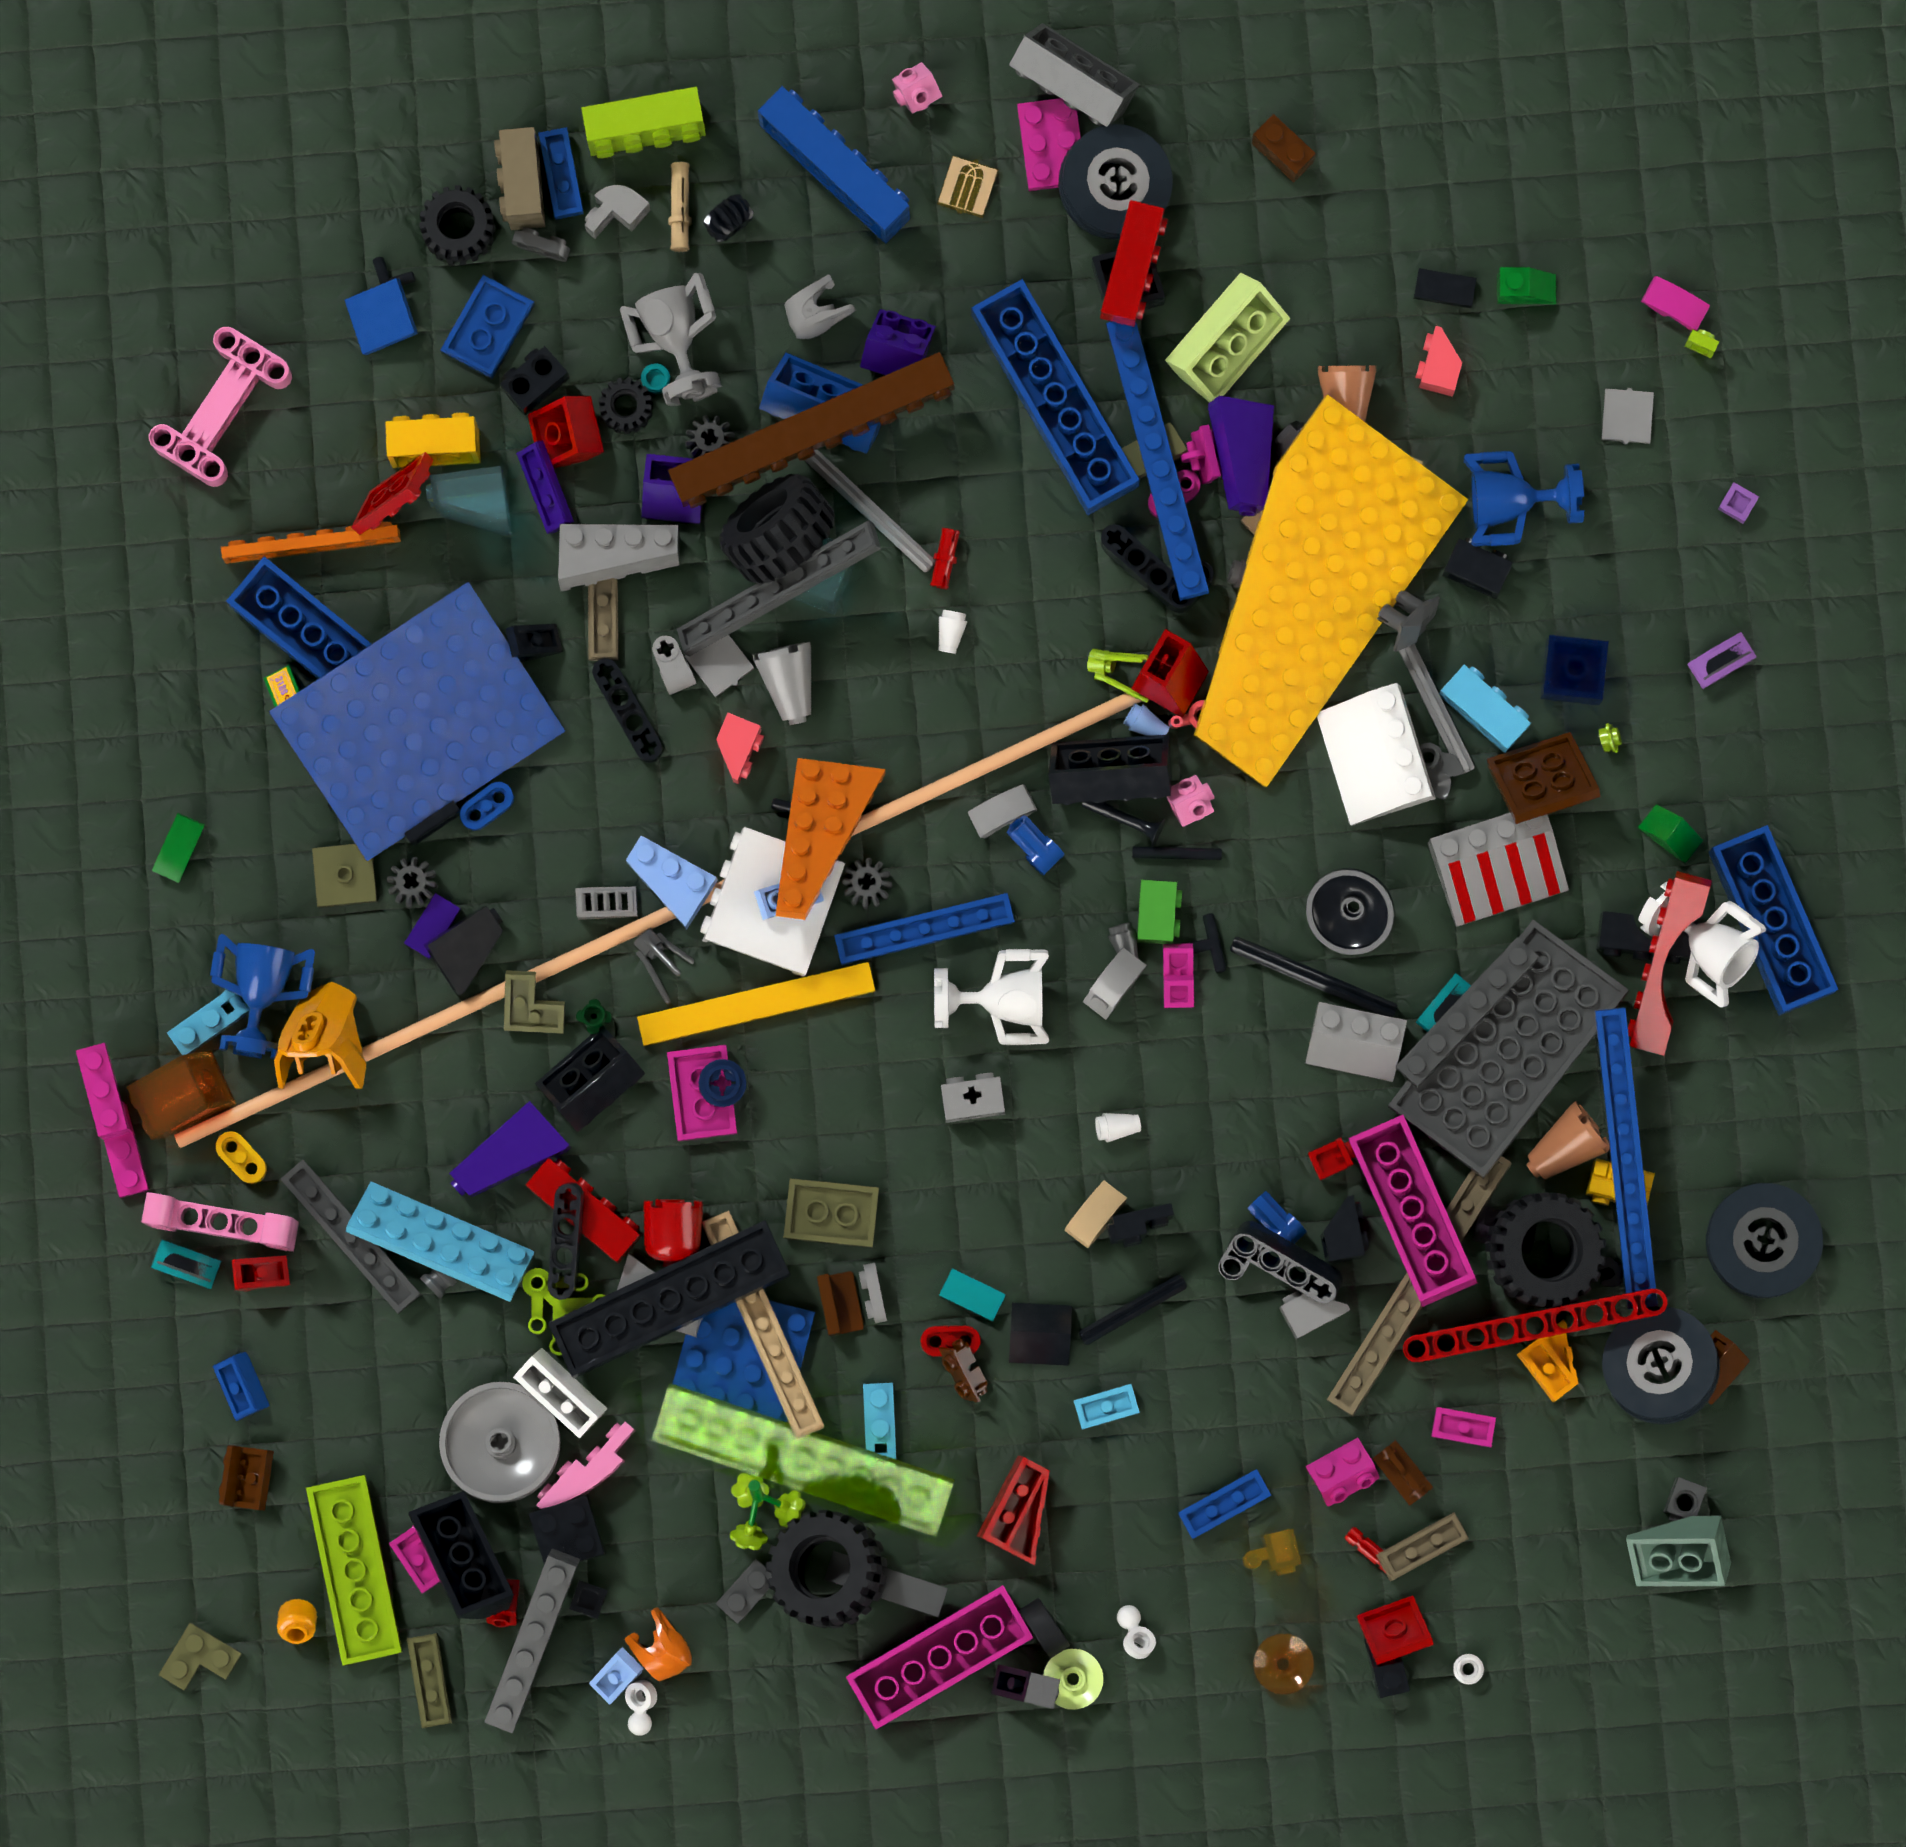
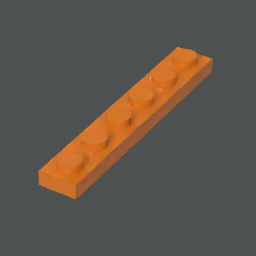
[221,522,401,564]

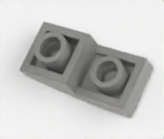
[968,784,1037,839]

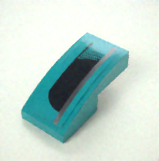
[1416,973,1471,1032]
[151,1240,221,1289]

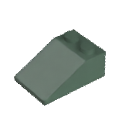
[1626,1516,1731,1586]

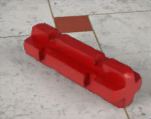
[1345,1527,1385,1572]

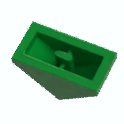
[1638,804,1703,864]

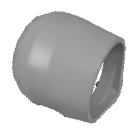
[784,274,856,339]

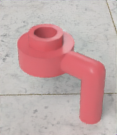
[1168,700,1204,729]

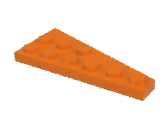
[775,758,886,920]

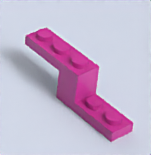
[76,1042,150,1198]

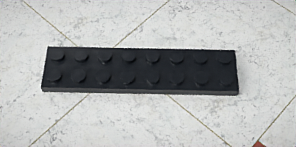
[548,1220,791,1378]

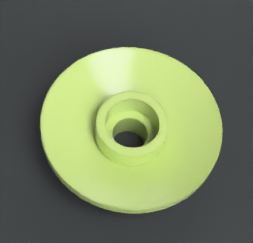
[1043,1649,1103,1710]

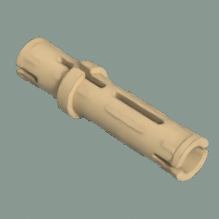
[668,162,692,252]

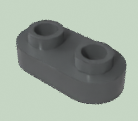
[511,227,571,262]

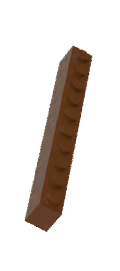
[668,352,955,508]

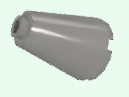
[752,642,811,725]

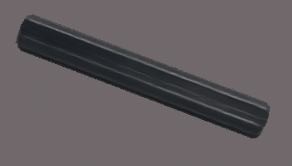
[1079,1274,1187,1345]

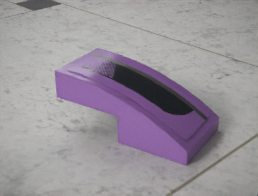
[1687,632,1757,689]

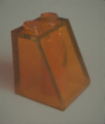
[127,1050,236,1140]

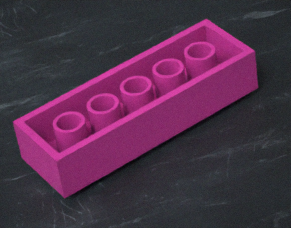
[1348,1115,1477,1307]
[846,1585,1033,1729]

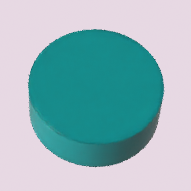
[641,363,671,394]

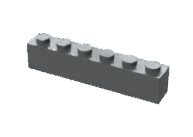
[484,1548,580,1733]

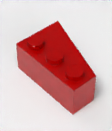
[977,1456,1050,1565]

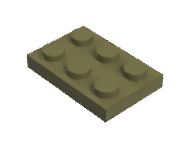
[783,1178,879,1248]

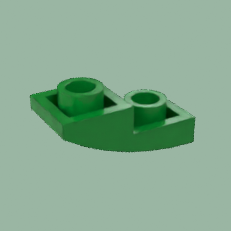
[152,813,205,883]

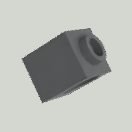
[1663,1477,1707,1522]

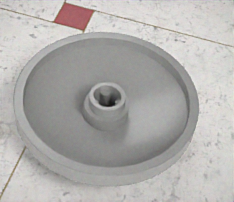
[439,1382,561,1503]

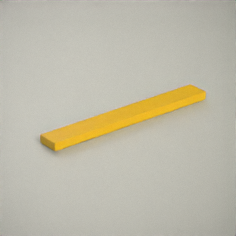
[637,962,876,1047]

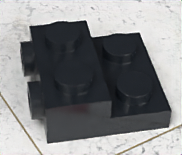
[1107,1203,1174,1248]

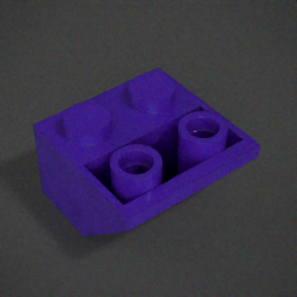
[860,309,936,375]
[641,454,703,525]

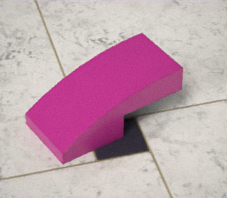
[1641,276,1710,331]
[1163,943,1194,1008]

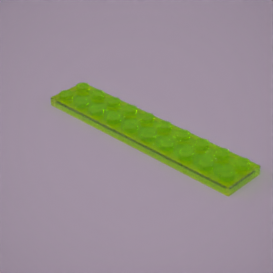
[652,1383,955,1537]

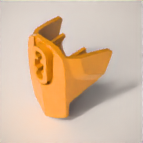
[274,982,366,1089]

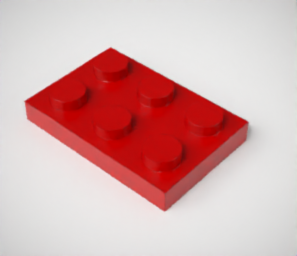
[351,452,434,535]

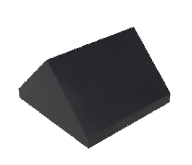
[1009,1302,1072,1366]

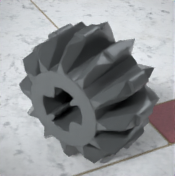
[685,415,735,459]
[387,857,438,908]
[842,858,892,909]

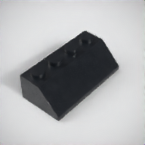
[1048,734,1172,805]
[408,1491,514,1619]

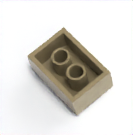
[494,127,546,230]

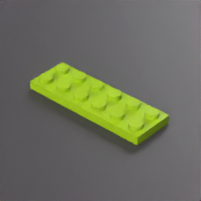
[306,1475,403,1666]

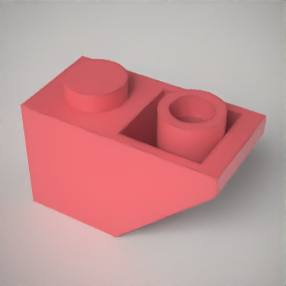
[1415,326,1462,397]
[716,713,764,784]

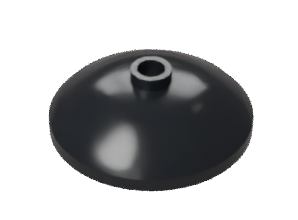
[1306,868,1395,955]

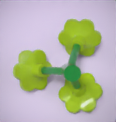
[730,1472,806,1550]

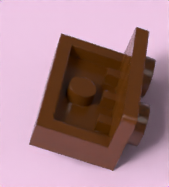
[219,1445,274,1511]

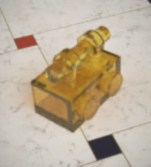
[1243,1528,1301,1576]

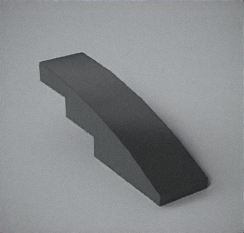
[824,1551,948,1617]

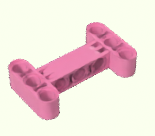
[149,327,292,487]
[141,1192,299,1252]

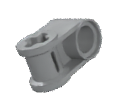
[652,635,697,695]

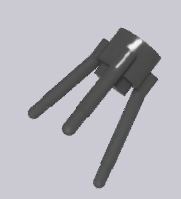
[634,928,695,1004]

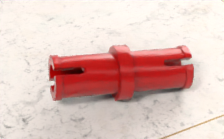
[930,528,960,590]

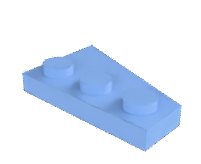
[626,836,718,930]

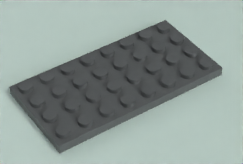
[1388,920,1629,1179]

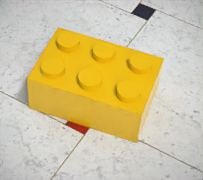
[385,413,481,468]

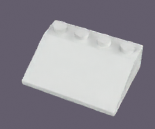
[1317,683,1436,826]

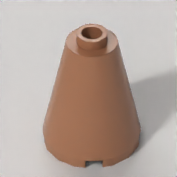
[1318,365,1376,422]
[1526,1101,1610,1180]

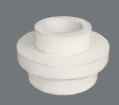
[1453,1654,1484,1684]

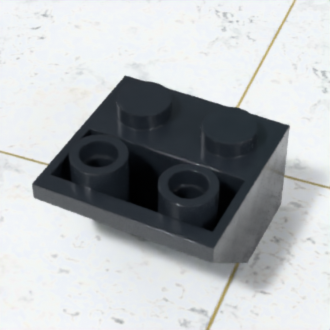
[1320,1195,1369,1264]

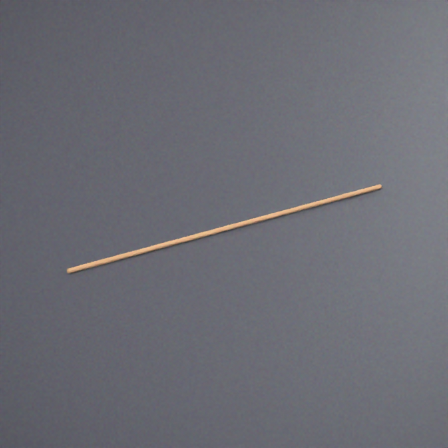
[174,693,1142,1148]

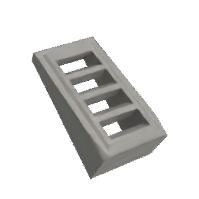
[575,886,638,920]

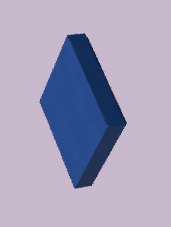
[345,278,418,355]

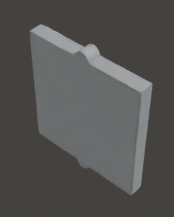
[1601,388,1654,445]
[684,635,754,698]

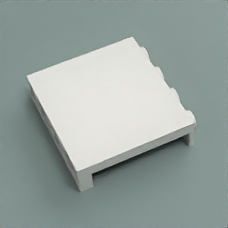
[700,827,845,977]

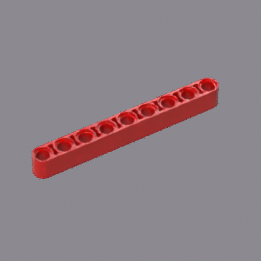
[1403,1289,1668,1362]

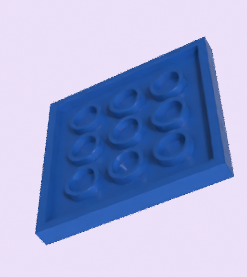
[669,1300,815,1429]

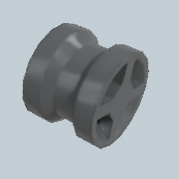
[420,1269,457,1299]

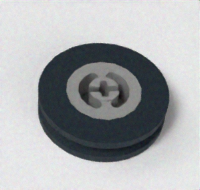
[1058,124,1173,239]
[1602,1306,1720,1424]

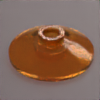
[1253,1634,1314,1695]

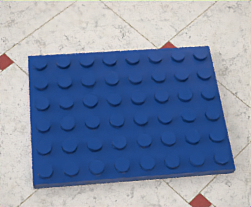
[268,582,565,861]

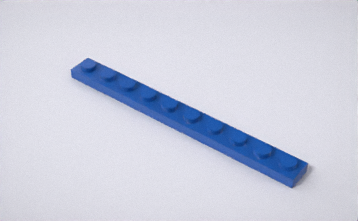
[1106,322,1209,601]
[1595,1007,1658,1309]

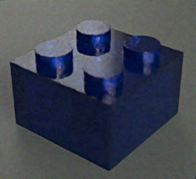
[1540,635,1609,705]

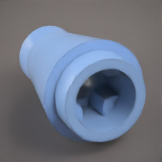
[1124,703,1170,736]

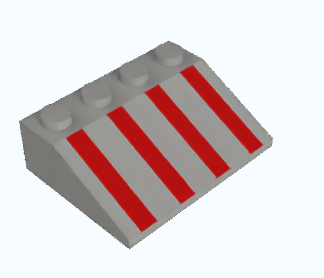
[1427,813,1569,927]

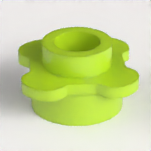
[1599,723,1622,753]

